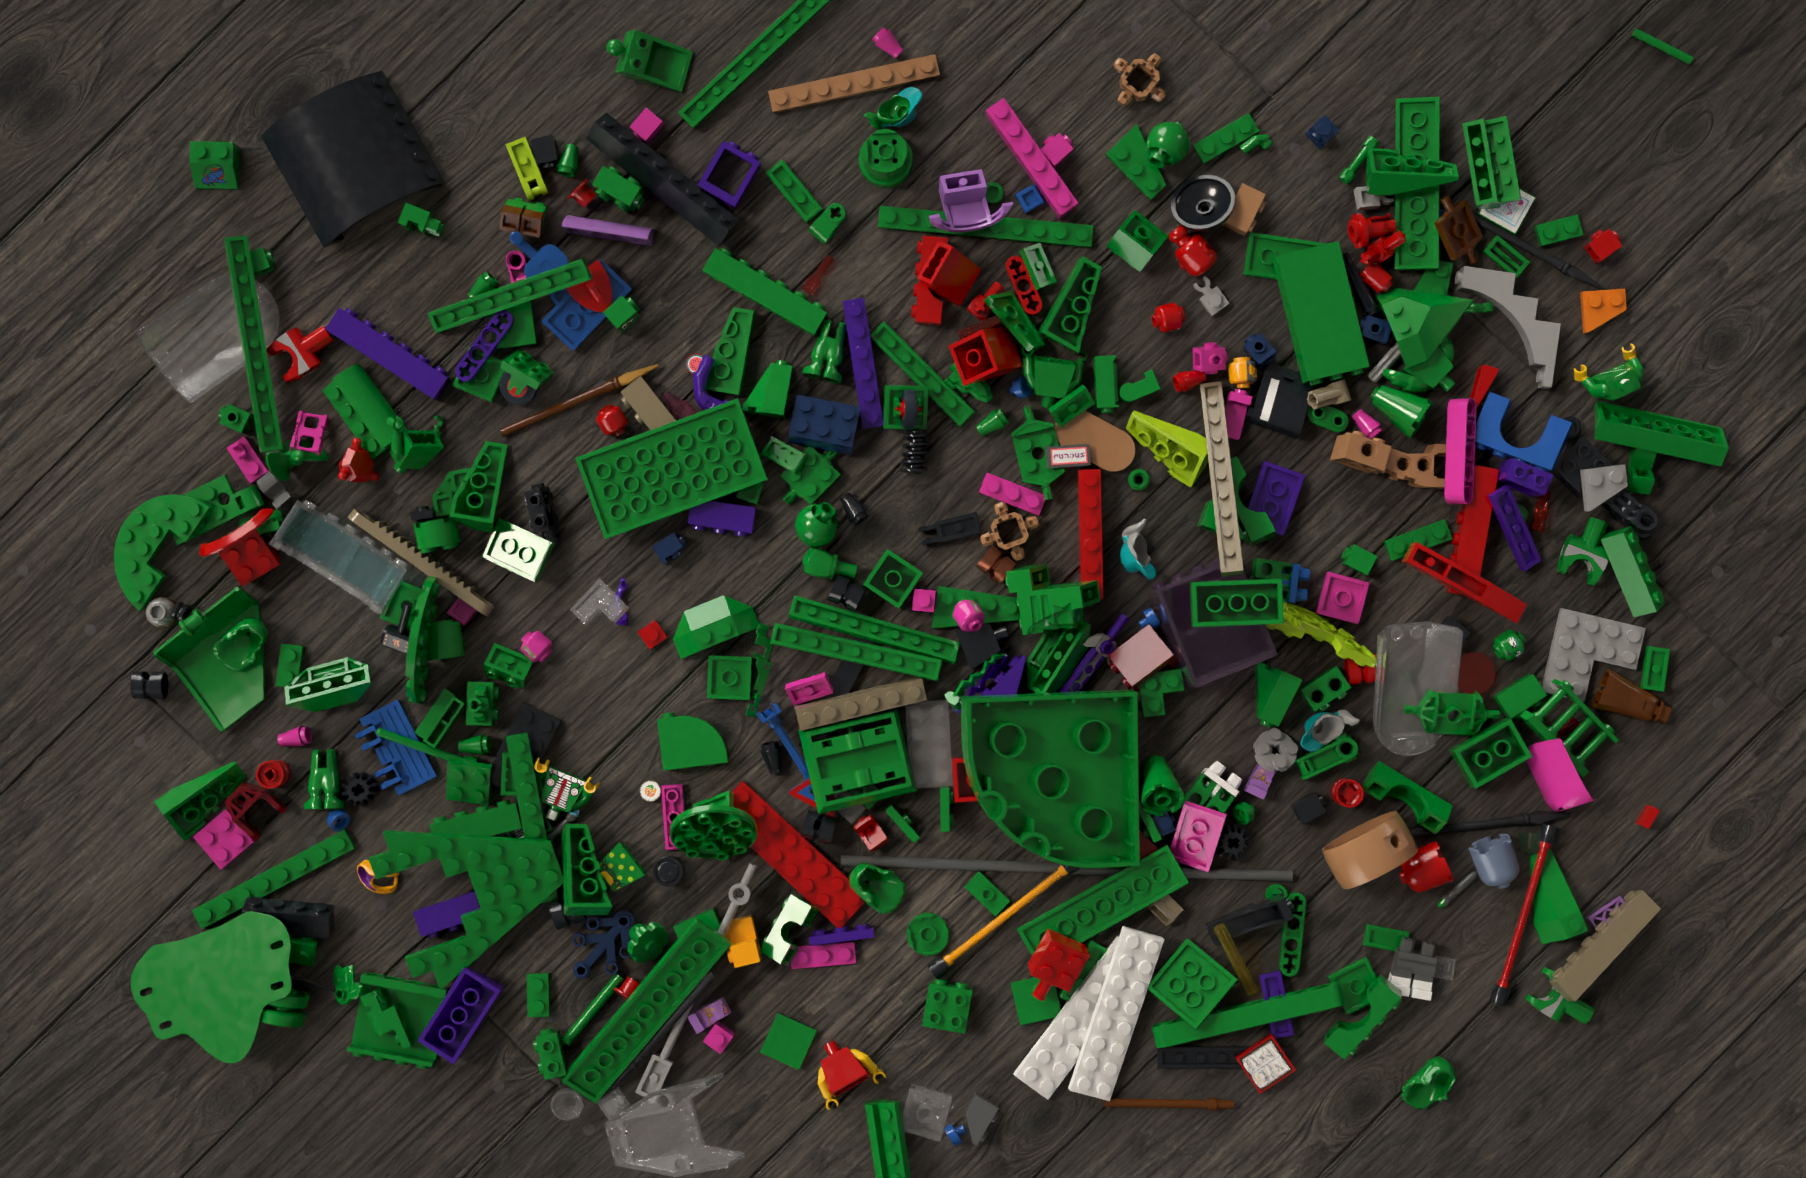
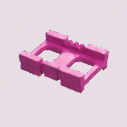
[290,411,330,455]

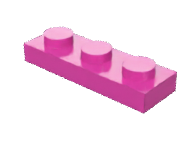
[979,473,1045,516]
[791,941,856,969]

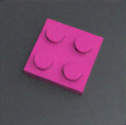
[1316,572,1369,624]
[193,809,255,870]

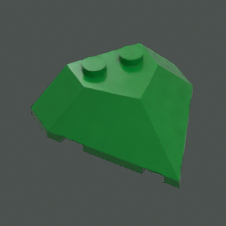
[1376,288,1474,370]

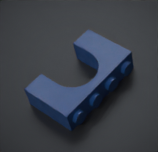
[1475,392,1573,474]

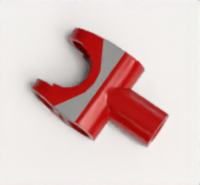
[266,325,334,383]

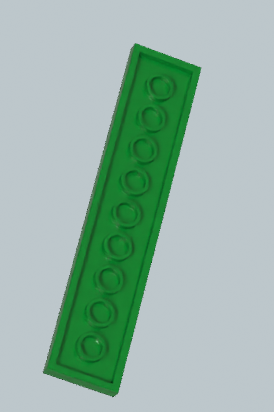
[561,917,731,1104]

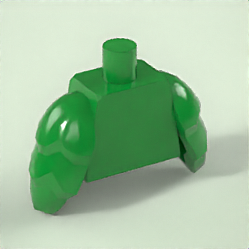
[1382,336,1455,393]

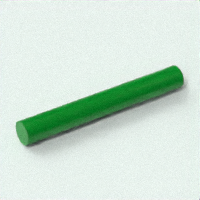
[1632,28,1693,64]

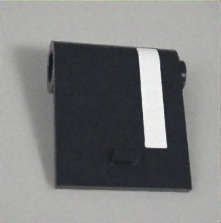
[1245,362,1314,438]

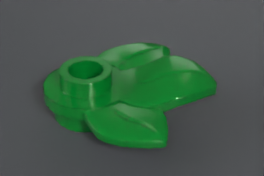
[333,965,363,1005]

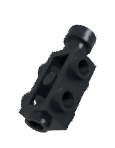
[524,483,560,547]

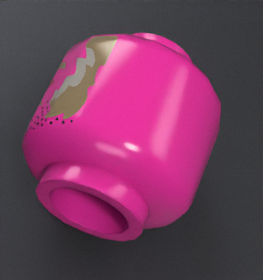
[953,600,985,632]
[521,631,553,663]

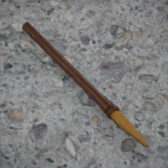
[500,364,659,437]

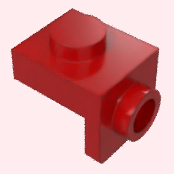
[854,815,889,853]

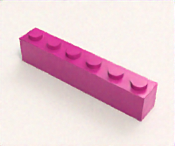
[985,98,1078,219]

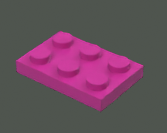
[1170,800,1227,872]

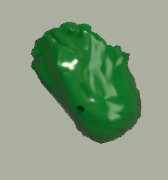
[213,617,269,671]
[849,862,906,915]
[1401,1056,1456,1109]

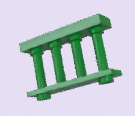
[1519,679,1619,778]

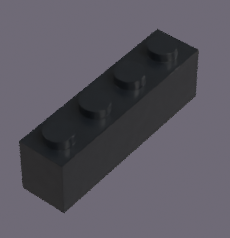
[242,897,334,939]

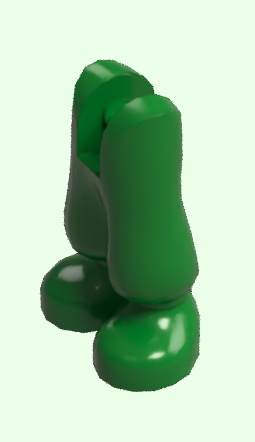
[802,319,846,384]
[304,749,345,810]

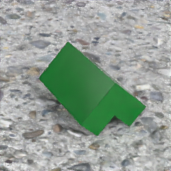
[415,688,467,748]

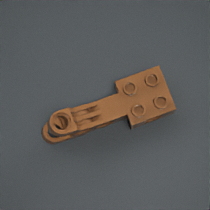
[1330,431,1446,489]

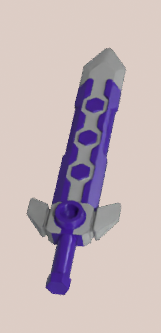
[1060,613,1129,692]

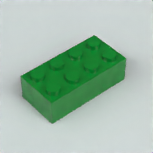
[1190,579,1284,627]

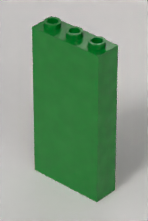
[1272,241,1370,386]

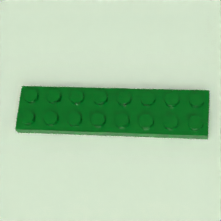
[1395,97,1440,271]
[1017,844,1189,955]

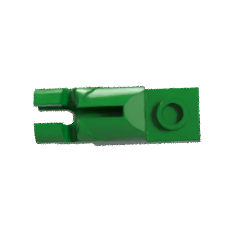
[360,988,415,1049]

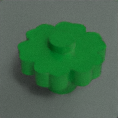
[627,922,669,964]

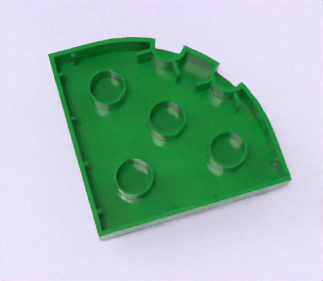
[961,690,1140,868]

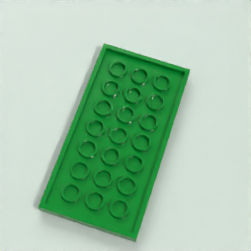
[575,398,768,539]

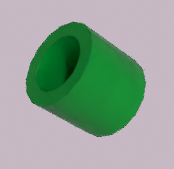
[425,619,465,661]

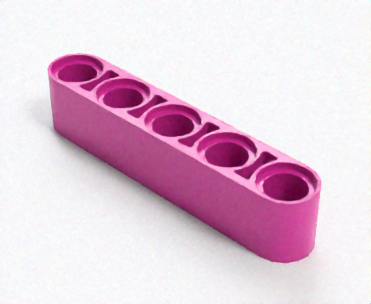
[1444,398,1477,504]

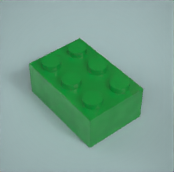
[1449,718,1532,789]

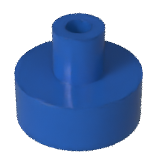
[1009,376,1032,399]
[1139,608,1161,630]
[327,809,350,832]
[944,1123,967,1147]

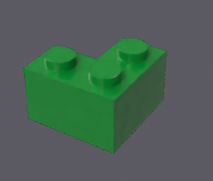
[1138,669,1184,717]

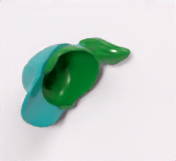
[863,87,923,130]

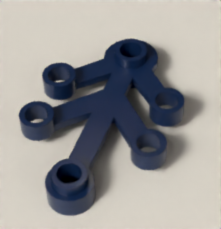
[572,910,635,979]

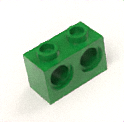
[1298,666,1351,712]

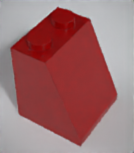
[949,327,1023,386]

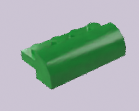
[1462,116,1522,209]
[322,363,407,460]
[864,1099,911,1178]

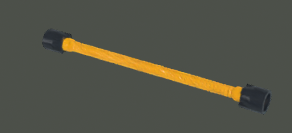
[928,864,1080,979]

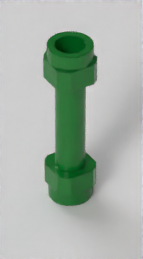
[1338,136,1379,185]

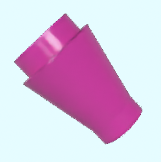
[872,27,904,59]
[1352,409,1383,439]
[277,725,312,747]

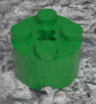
[413,517,461,553]

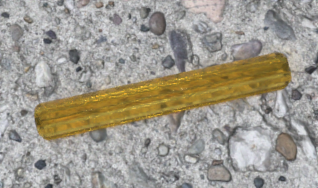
[1214,923,1258,995]

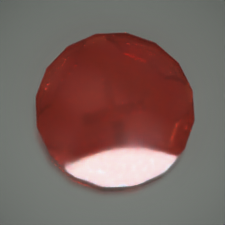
[1451,652,1495,694]

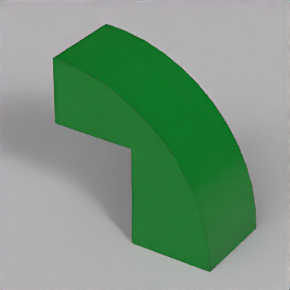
[1627,447,1657,495]

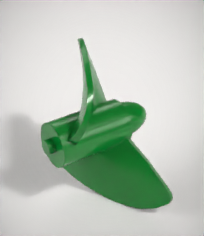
[266,439,329,481]

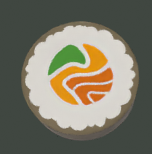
[640,780,661,802]

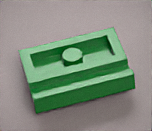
[940,786,954,832]
[1139,798,1162,843]

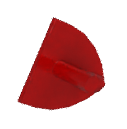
[566,260,612,313]

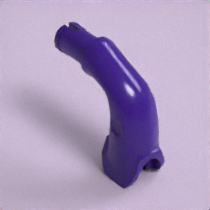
[693,355,729,411]

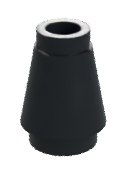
[840,492,869,526]
[760,741,782,774]

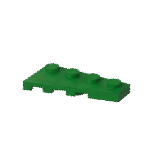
[706,307,756,396]
[932,586,1020,628]

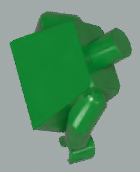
[1021,347,1087,408]
[387,415,444,474]

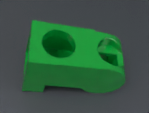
[1118,369,1160,403]

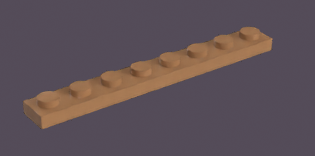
[768,54,940,114]

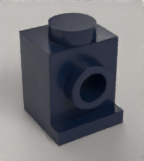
[1305,115,1339,150]
[1359,315,1391,345]
[1243,333,1277,370]
[652,533,687,565]
[1150,811,1177,837]

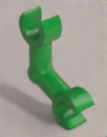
[1463,302,1494,314]

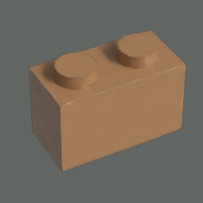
[1222,183,1266,236]

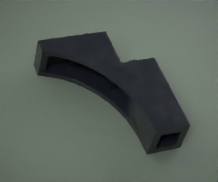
[1205,894,1295,946]

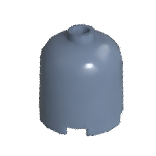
[1468,834,1520,889]

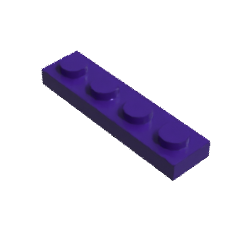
[1488,485,1541,571]

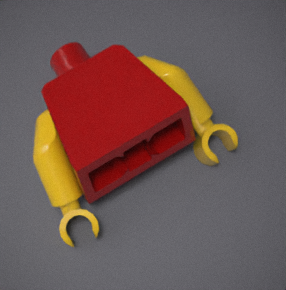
[818,1041,886,1110]

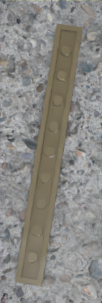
[1200,381,1244,577]

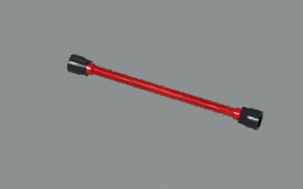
[1489,823,1560,1006]

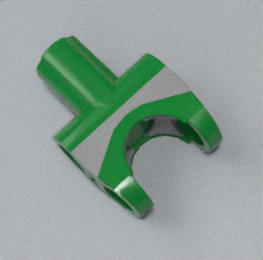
[1557,517,1609,586]
[1525,967,1595,1024]

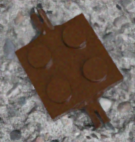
[1434,196,1483,264]

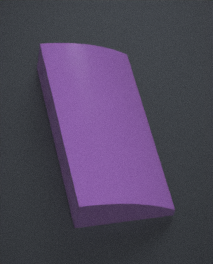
[562,215,655,246]

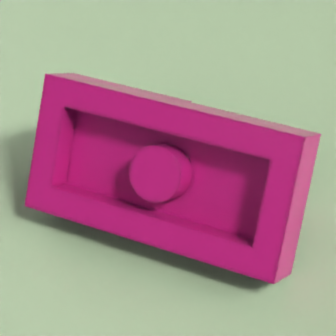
[227,436,269,484]
[785,672,833,706]

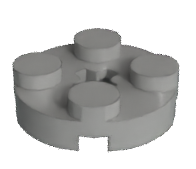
[1253,728,1298,772]

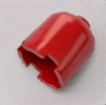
[1398,841,1454,893]

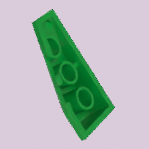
[1366,148,1459,196]
[449,441,507,533]

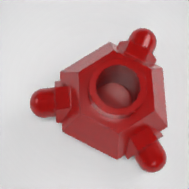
[338,437,380,482]

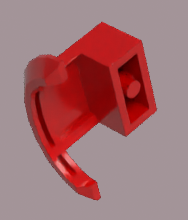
[199,508,280,587]

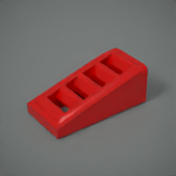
[1470,365,1499,408]

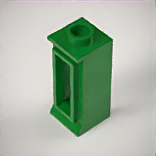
[1093,355,1119,413]

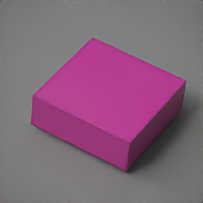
[447,597,476,626]

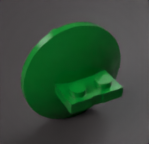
[670,791,757,861]

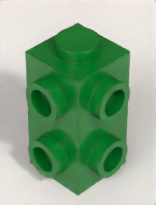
[533,1027,568,1080]

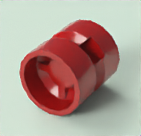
[1344,654,1380,685]
[256,759,291,789]
[1331,778,1364,808]

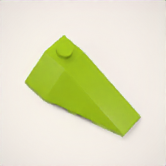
[1126,411,1208,487]

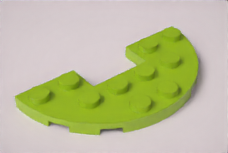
[1263,602,1378,668]

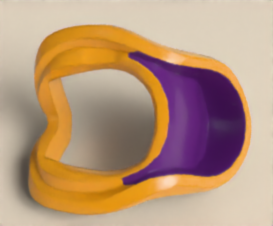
[357,860,400,894]

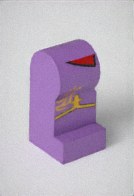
[1243,763,1276,800]
[687,997,732,1034]

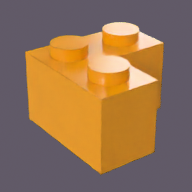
[725,915,763,968]

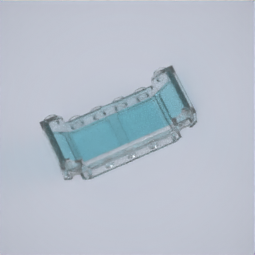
[269,499,411,615]

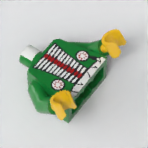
[534,758,600,821]

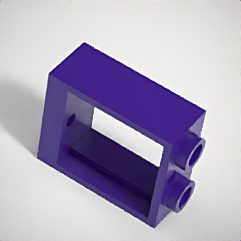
[697,141,761,210]
[1497,458,1553,498]

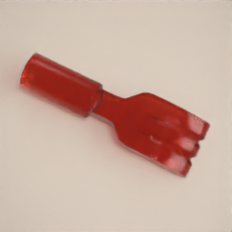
[801,255,834,296]

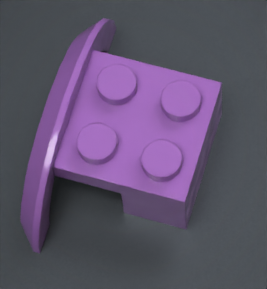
[929,169,1013,233]

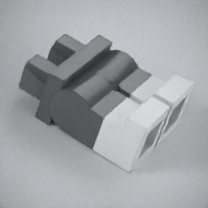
[1388,937,1438,1001]

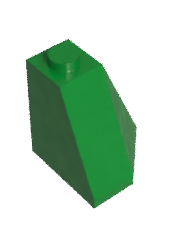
[742,360,793,419]
[1255,662,1302,729]

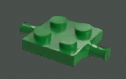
[780,447,841,505]

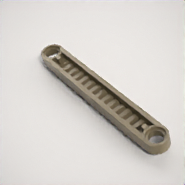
[348,508,494,616]

